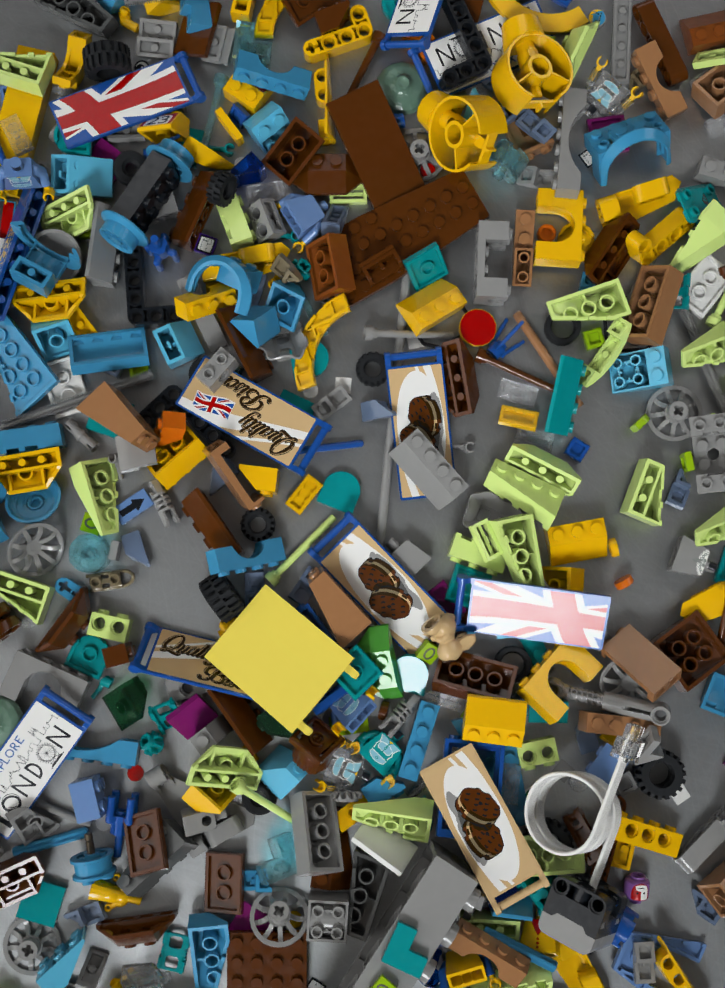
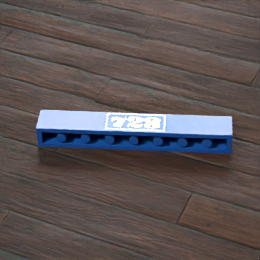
[0,181,51,322]

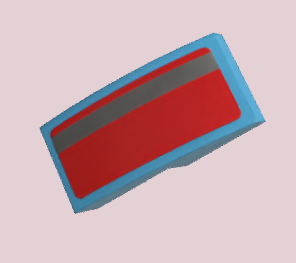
[0,199,17,239]

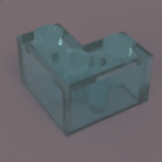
[233,20,272,70]
[255,832,297,885]

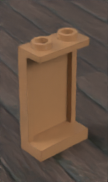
[492,96,555,163]
[202,439,265,510]
[601,624,682,703]

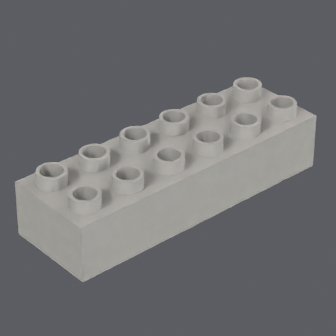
[338,839,482,988]

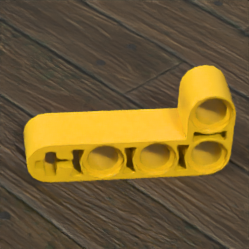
[303,4,373,64]
[625,206,695,266]

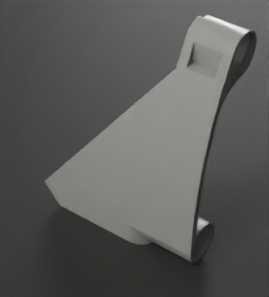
[144,763,255,858]

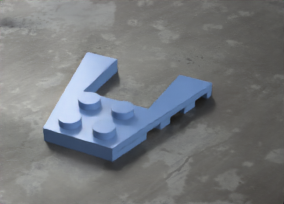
[611,931,707,988]

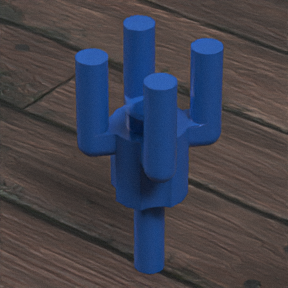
[144,233,181,272]
[105,790,140,858]

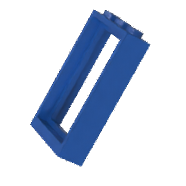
[295,603,348,716]
[436,734,505,838]

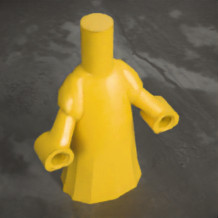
[88,872,142,912]

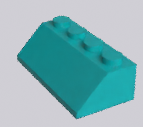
[544,355,587,436]

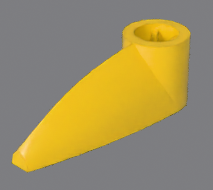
[183,135,234,169]

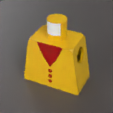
[520,908,560,958]

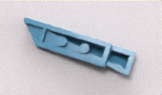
[179,0,212,34]

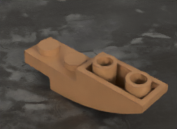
[512,209,535,287]

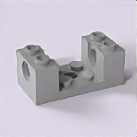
[473,220,513,306]
[689,413,725,494]

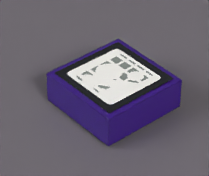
[194,233,219,256]

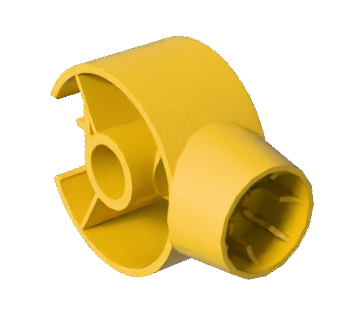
[491,13,573,115]
[417,90,508,172]

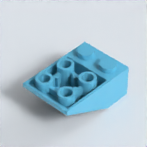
[50,154,114,198]
[609,345,674,394]
[36,926,87,988]

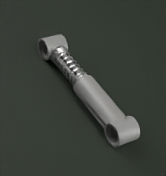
[548,677,671,726]

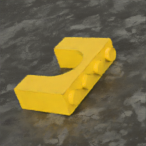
[533,188,587,269]
[516,643,603,725]

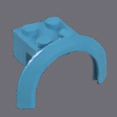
[9,221,82,298]
[185,255,263,316]

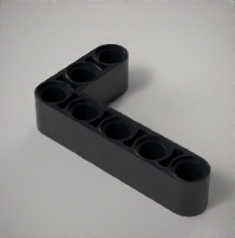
[439,0,492,92]
[123,246,184,328]
[139,385,236,459]

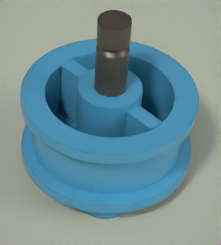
[70,832,117,886]

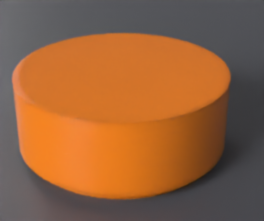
[537,224,556,242]
[614,574,634,590]

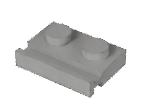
[201,24,237,66]

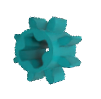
[292,257,311,281]
[140,730,164,756]

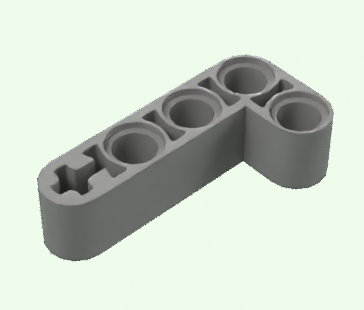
[673,805,725,874]

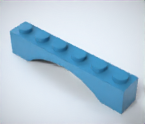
[66,738,141,769]

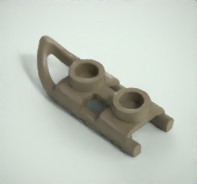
[86,569,135,593]

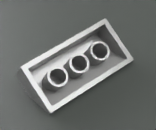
[85,201,122,288]
[388,428,469,511]
[289,790,344,877]

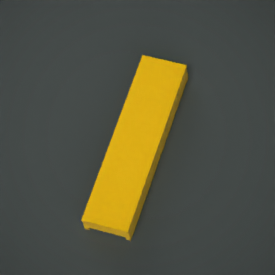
[0,45,59,200]

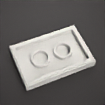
[676,255,725,320]
[47,356,88,420]
[351,823,418,877]

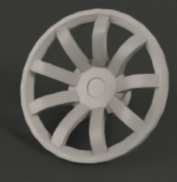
[402,128,443,182]
[645,385,703,442]
[7,522,64,577]
[599,661,650,701]
[250,887,308,948]
[3,918,62,976]

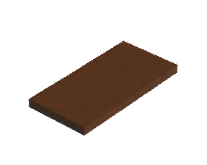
[326,79,425,209]

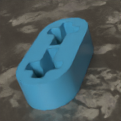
[55,578,90,601]

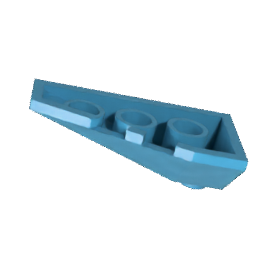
[188,912,230,988]

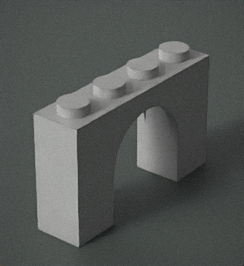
[0,648,92,721]

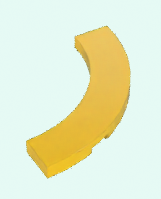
[255,0,285,39]
[488,0,589,35]
[294,293,351,392]

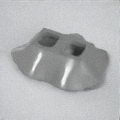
[259,321,309,362]
[462,491,523,544]

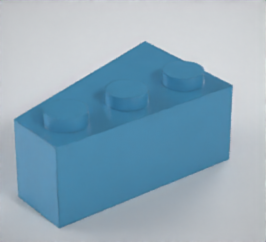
[0,421,67,456]

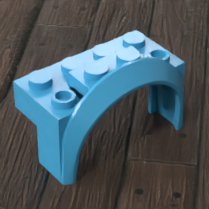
[584,110,671,186]

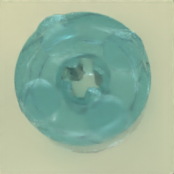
[489,139,529,185]
[69,534,111,573]

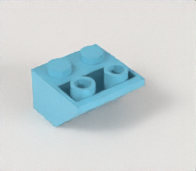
[242,101,290,155]
[152,320,206,370]

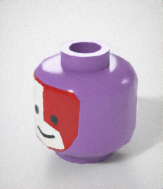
[623,872,650,904]

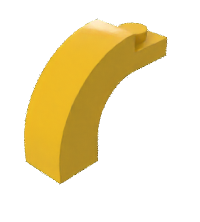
[52,30,93,89]

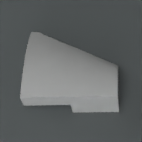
[5,807,60,846]

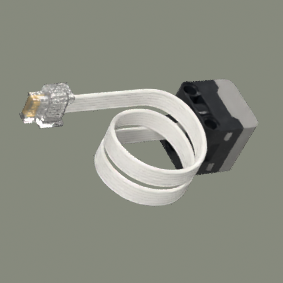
[524,723,645,955]

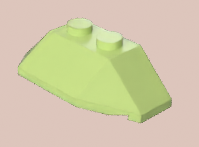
[561,21,600,82]
[40,185,95,237]
[504,443,582,496]
[185,745,263,791]

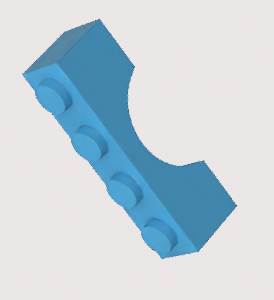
[232,49,312,101]
[205,537,286,577]
[397,698,440,782]

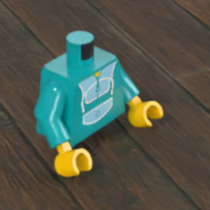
[346,729,404,790]

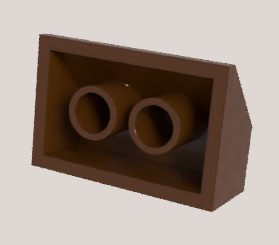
[261,116,325,186]

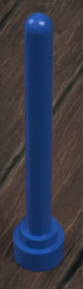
[300,440,364,454]

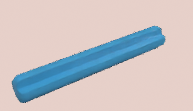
[12,826,89,856]
[483,926,558,972]

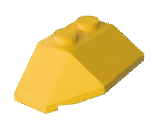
[12,277,87,323]
[0,446,62,495]

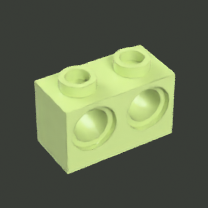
[87,608,133,643]
[516,735,559,771]

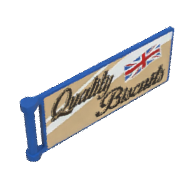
[176,356,333,477]
[128,622,253,700]

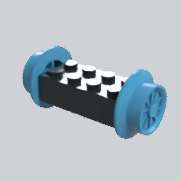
[99,138,195,254]

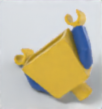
[438,950,501,988]

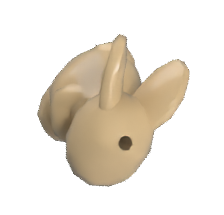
[421,613,476,661]

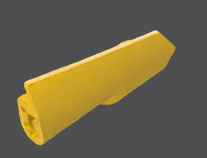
[314,55,336,146]
[595,175,681,227]
[199,242,291,293]
[680,581,725,621]
[655,935,694,988]
[550,942,605,988]

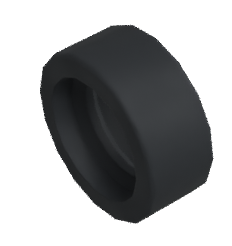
[544,315,581,346]
[494,646,532,683]

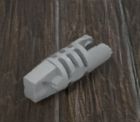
[149,479,181,528]
[378,693,420,738]

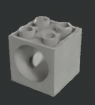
[306,890,349,943]

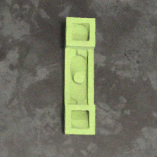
[579,318,632,388]

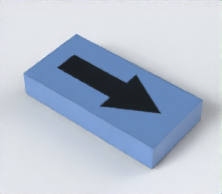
[116,488,154,525]

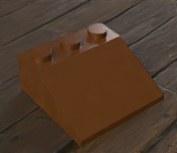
[650,610,725,692]

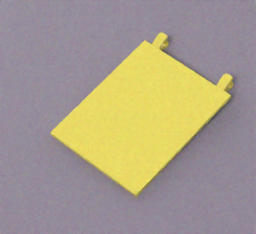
[204,584,360,736]

